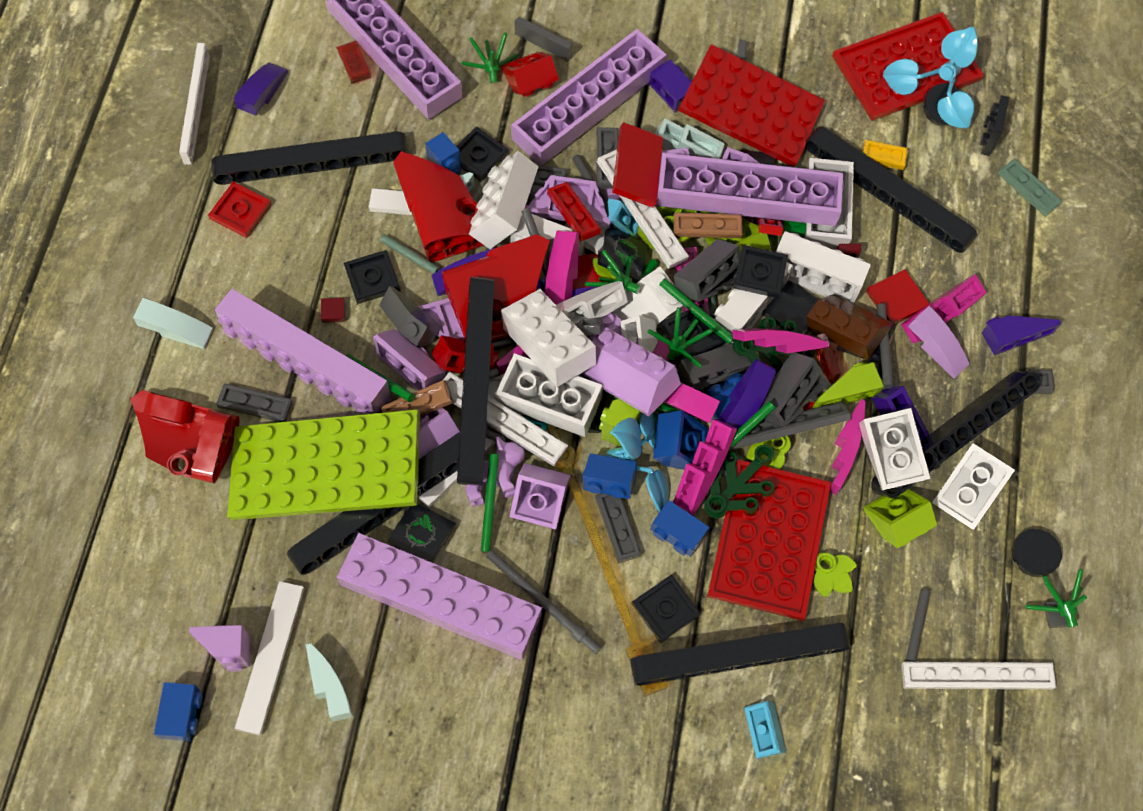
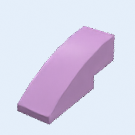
[908,306,969,379]

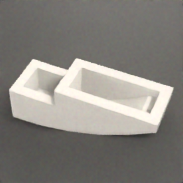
[556,281,628,326]

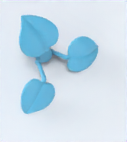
[883,27,978,128]
[606,412,669,513]

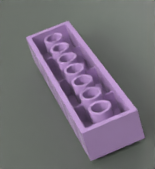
[326,0,462,120]
[511,29,667,166]
[656,153,843,226]
[215,289,392,415]
[337,533,542,660]

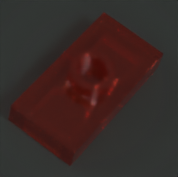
[336,41,372,84]
[814,333,842,384]

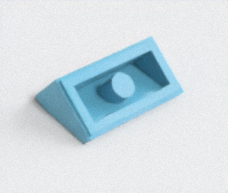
[608,198,638,238]
[744,701,786,758]

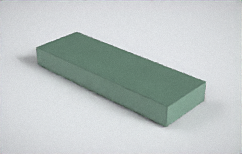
[998,158,1063,217]

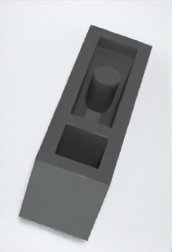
[379,286,442,346]

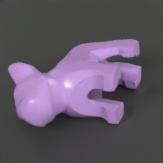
[465,436,525,507]

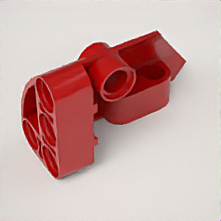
[393,152,483,262]
[442,234,550,340]
[130,390,240,484]

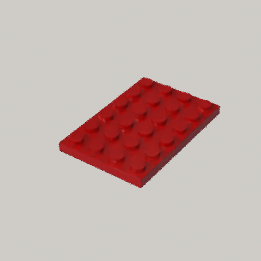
[832,12,984,121]
[678,44,825,168]
[707,459,831,621]

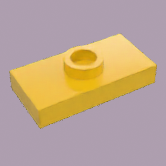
[862,140,908,170]

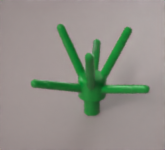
[462,33,518,83]
[585,250,641,294]
[647,307,713,368]
[1025,569,1087,628]

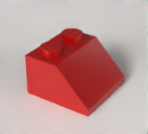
[501,51,559,97]

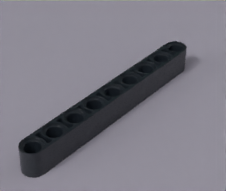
[805,126,977,253]
[211,131,409,185]
[457,277,494,486]
[871,371,1041,498]
[287,432,460,575]
[630,623,851,686]

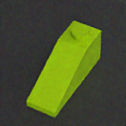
[812,362,884,409]

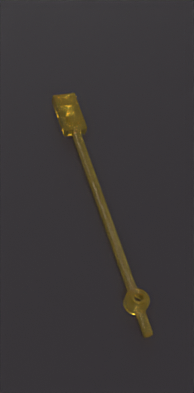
[547,424,668,697]

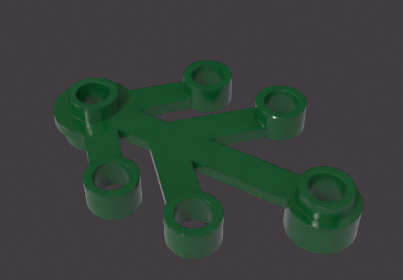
[732,317,815,374]
[704,445,774,519]

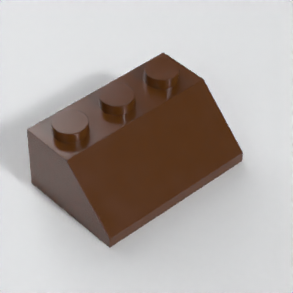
[806,294,893,360]

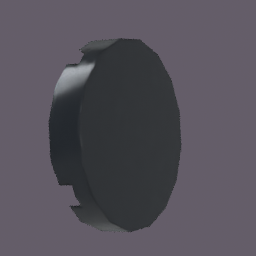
[923,83,960,126]
[1011,529,1062,577]

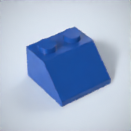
[653,410,708,470]

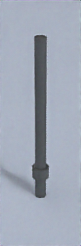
[486,550,602,655]

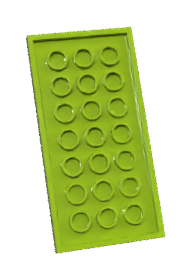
[227,410,420,520]

